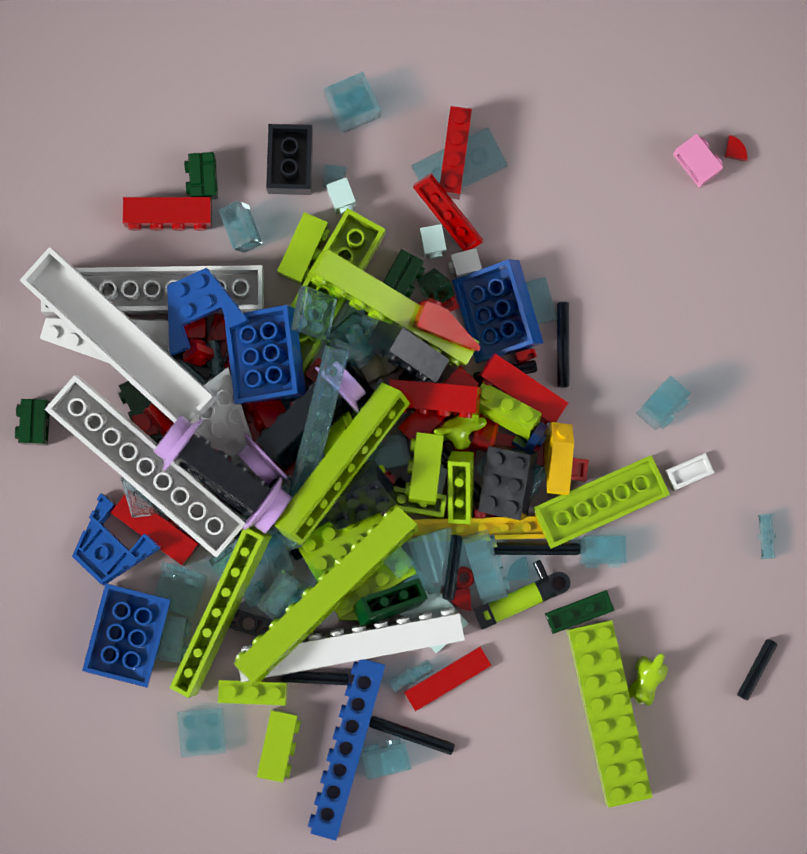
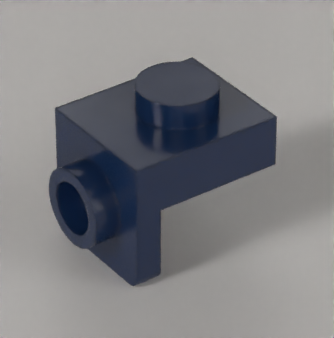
[511,422,548,451]

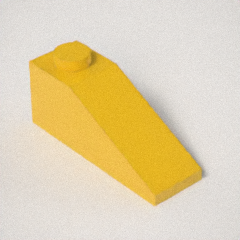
[543,422,574,495]

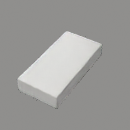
[665,453,715,491]

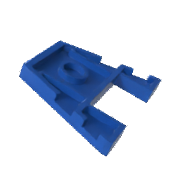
[167,268,250,355]
[72,493,161,585]

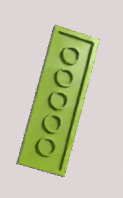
[532,455,670,549]

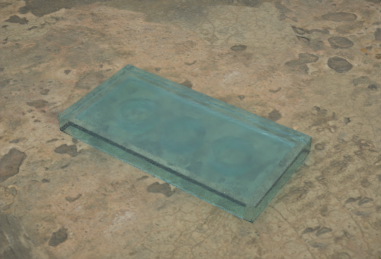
[411,127,508,189]

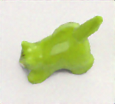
[434,415,487,450]
[628,653,668,706]

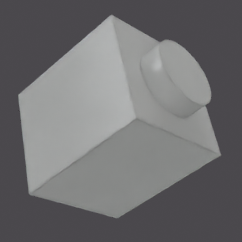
[448,248,482,279]

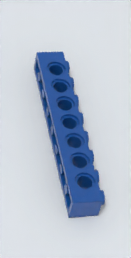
[308,659,385,841]

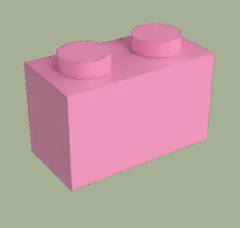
[673,134,723,188]

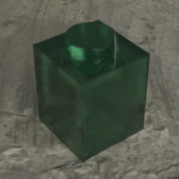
[417,268,455,304]

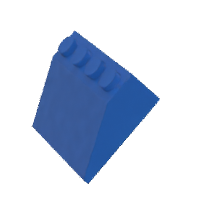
[452,259,544,363]
[224,305,306,404]
[82,583,171,688]

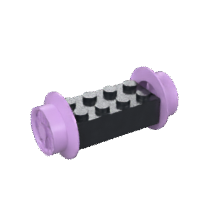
[237,361,366,486]
[154,415,292,533]

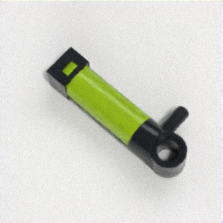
[473,560,571,630]

